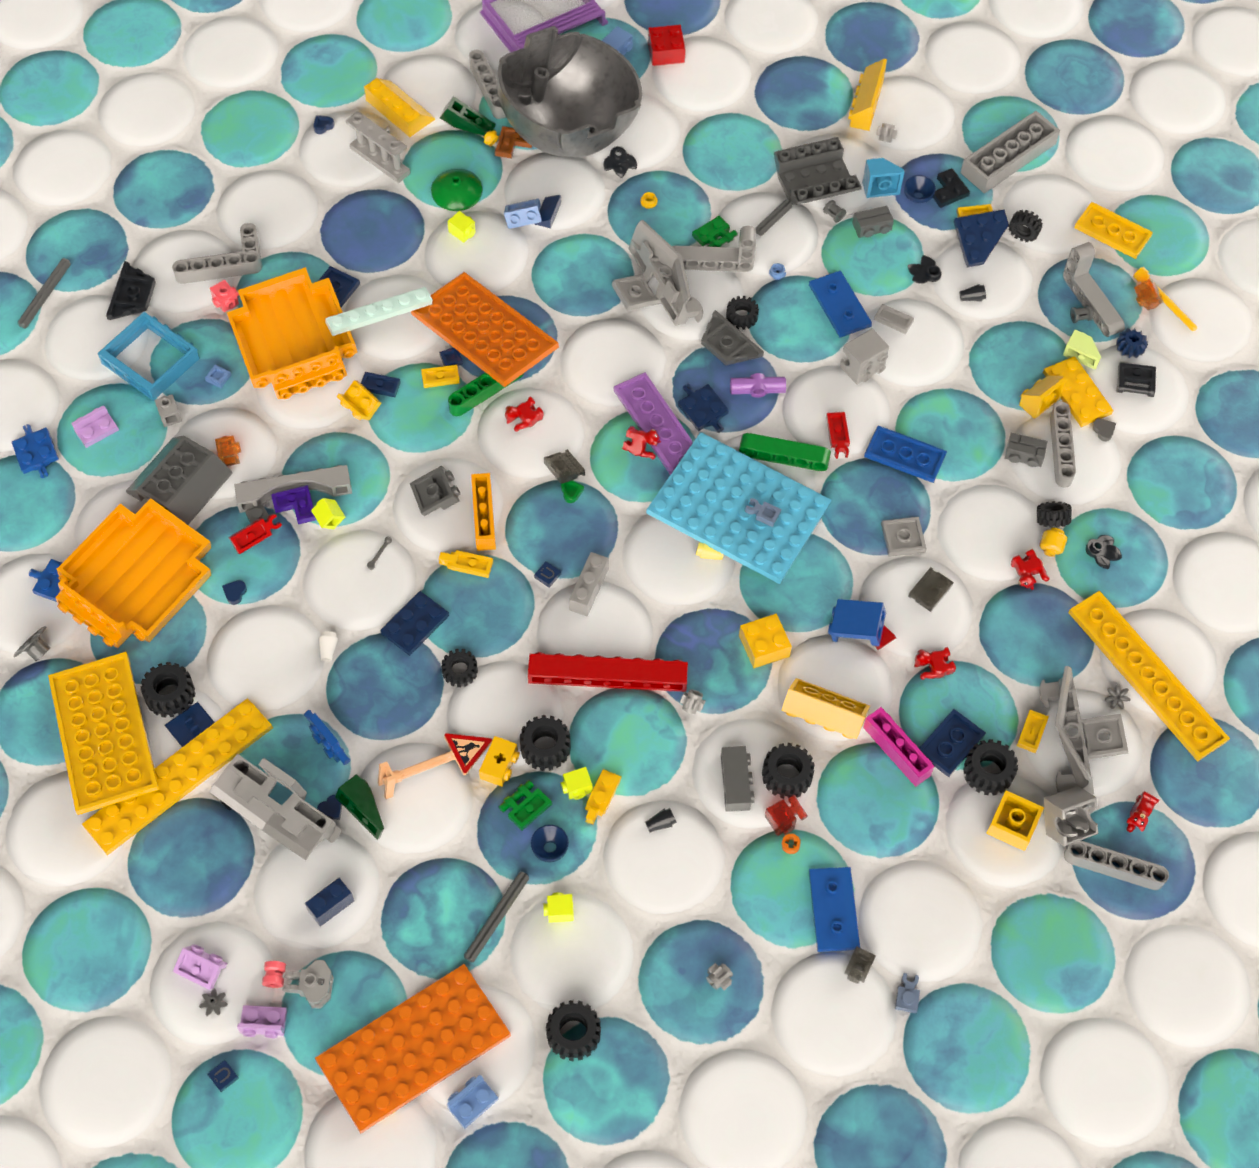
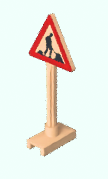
[378,733,492,799]

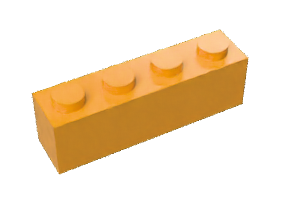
[471,473,496,551]

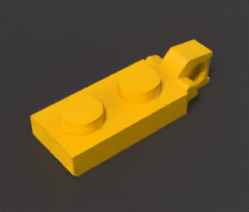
[439,550,493,578]
[585,769,622,825]

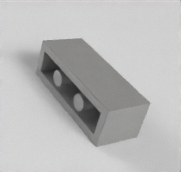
[569,552,609,616]

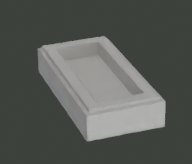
[874,304,914,334]

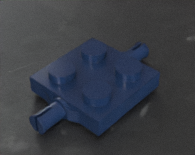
[678,384,729,433]

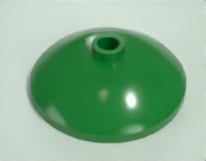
[431,169,482,211]

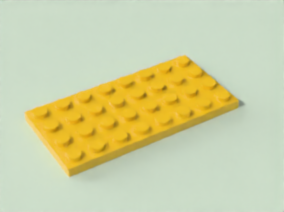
[48,652,159,815]

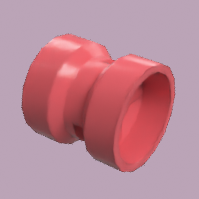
[262,961,286,988]

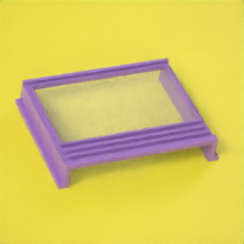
[480,0,608,53]

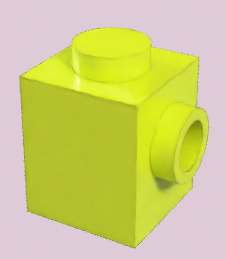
[447,211,476,243]
[311,498,345,529]
[560,767,592,800]
[543,892,574,923]

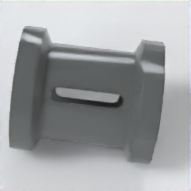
[823,200,846,223]
[1070,305,1093,323]

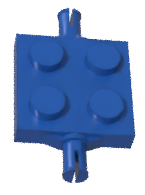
[11,424,59,478]
[29,559,62,602]
[304,710,350,765]

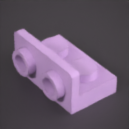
[71,406,119,448]
[173,944,227,990]
[237,1005,287,1038]

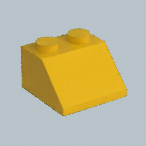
[1019,375,1067,419]

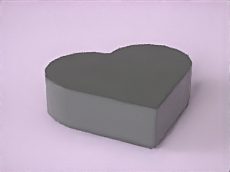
[1093,419,1116,442]

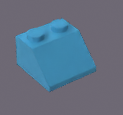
[862,158,904,198]

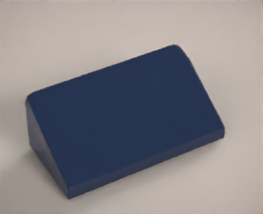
[534,195,561,229]

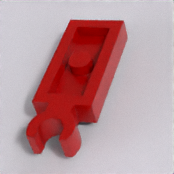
[826,412,850,459]
[228,514,282,554]

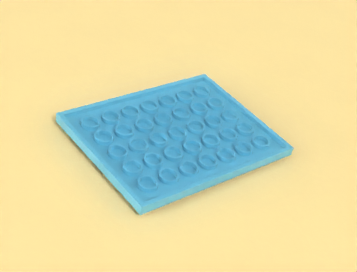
[646,432,832,584]

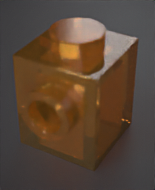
[1134,278,1164,311]
[215,435,242,466]

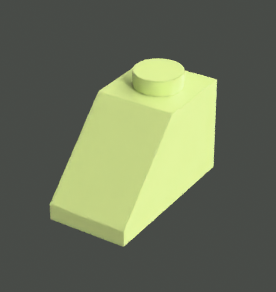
[1063,330,1101,370]

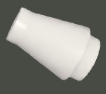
[319,631,338,662]

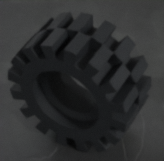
[1008,210,1043,242]
[726,296,759,330]
[1037,501,1072,528]
[441,649,478,687]

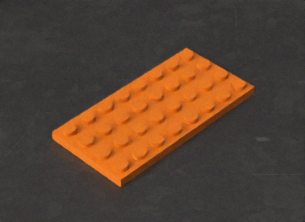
[411,272,559,387]
[315,964,511,1134]

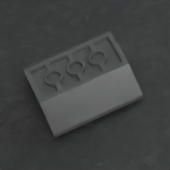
[774,137,862,205]
[126,436,232,525]

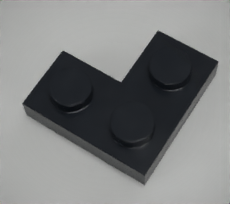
[933,168,970,208]

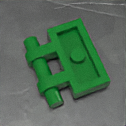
[692,215,738,247]
[498,780,552,831]

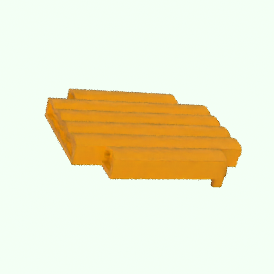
[226,267,358,399]
[55,498,211,648]

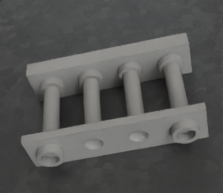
[346,111,410,183]

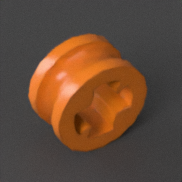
[782,834,800,854]

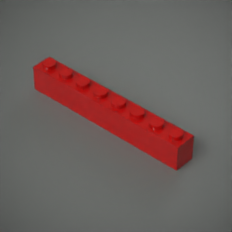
[528,652,688,692]

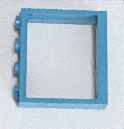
[98,312,199,401]

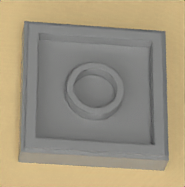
[881,517,927,557]

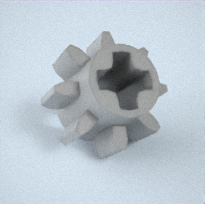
[876,123,897,143]
[680,689,706,714]
[706,963,733,990]

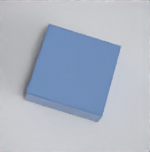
[205,365,231,388]

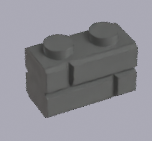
[852,206,894,238]
[1004,433,1048,467]

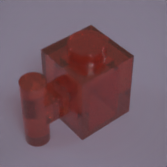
[765,796,808,836]

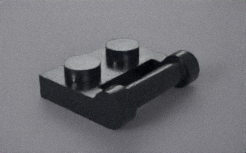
[1116,362,1156,397]

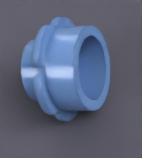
[769,263,786,280]

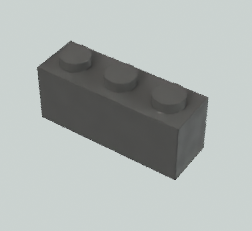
[721,746,755,812]

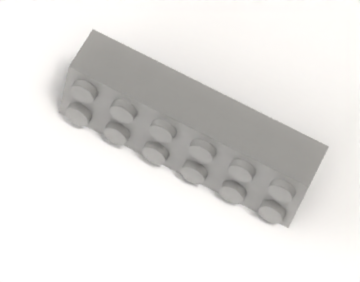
[961,111,1060,194]

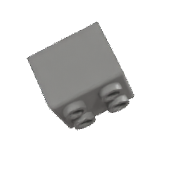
[840,329,889,384]
[1044,786,1098,846]

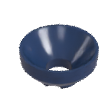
[904,175,936,203]
[531,825,569,862]

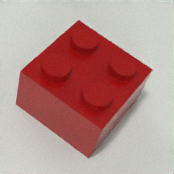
[648,25,685,66]

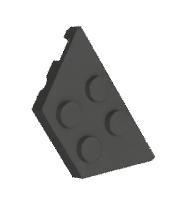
[701,310,764,365]

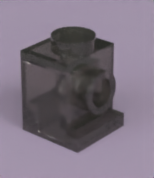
[844,946,876,983]

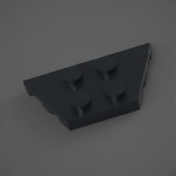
[106,261,156,320]

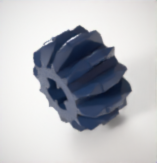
[1116,328,1148,359]

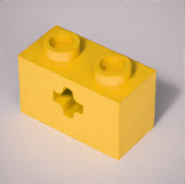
[479,736,520,787]

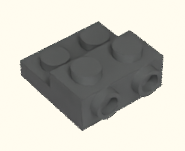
[410,466,461,516]

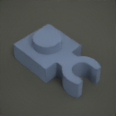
[745,498,782,527]
[895,973,920,1013]

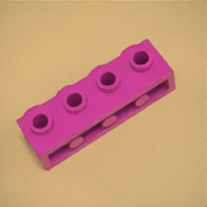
[863,707,935,787]

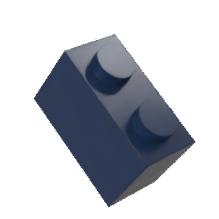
[305,878,354,927]

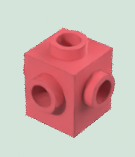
[210,280,239,312]

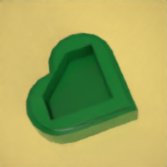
[561,479,584,503]

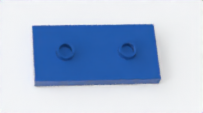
[809,271,872,338]
[864,425,947,483]
[809,867,860,952]

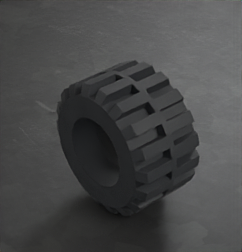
[140,662,195,718]
[519,715,571,771]
[963,739,1018,795]
[762,743,815,799]
[546,1000,601,1061]

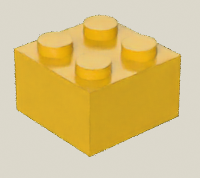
[739,613,792,669]
[986,790,1044,851]

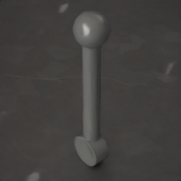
[367,536,392,570]

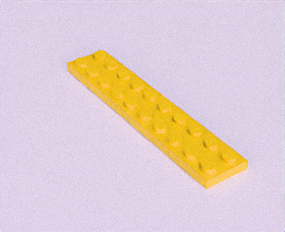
[1068,590,1230,762]
[82,698,273,856]

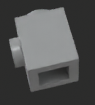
[155,395,182,427]

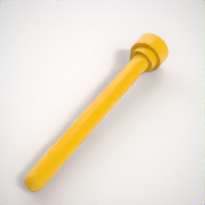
[1133,267,1197,331]

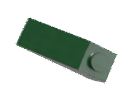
[440,96,496,136]
[335,774,384,840]

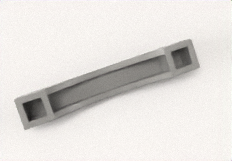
[234,465,352,513]

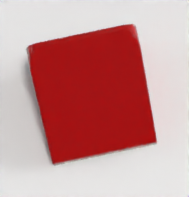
[875,625,896,650]

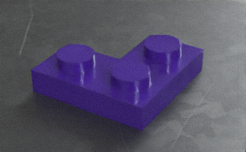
[271,485,316,525]

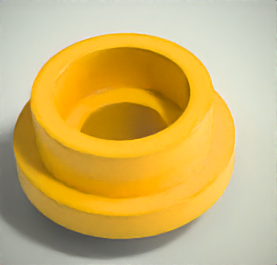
[484,130,499,147]
[640,192,658,209]

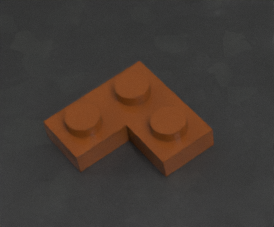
[495,126,532,159]

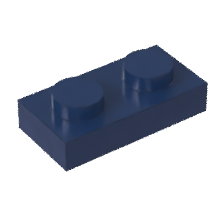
[361,372,401,398]

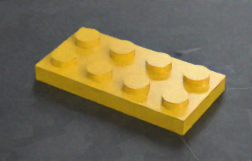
[1074,202,1153,259]
[1043,356,1114,427]

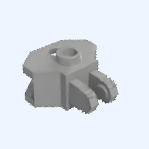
[282,960,334,1009]

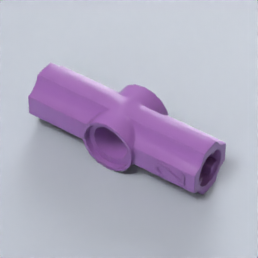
[730,373,786,398]

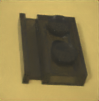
[544,449,585,484]
[908,567,954,612]

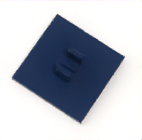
[164,702,215,747]

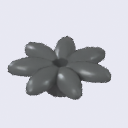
[1105,684,1131,709]
[199,988,228,1016]

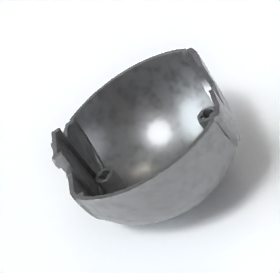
[497,26,642,157]

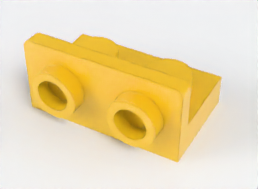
[336,380,382,420]

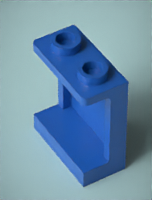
[828,599,886,646]

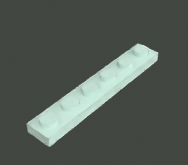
[325,287,433,336]

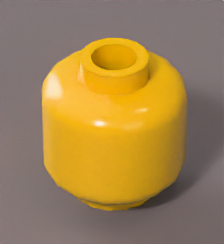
[1040,527,1067,557]

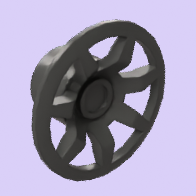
[13,626,50,661]

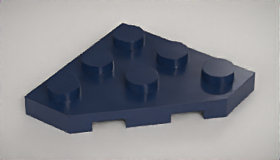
[953,209,1009,268]

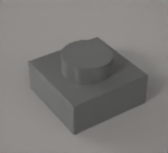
[245,504,269,523]

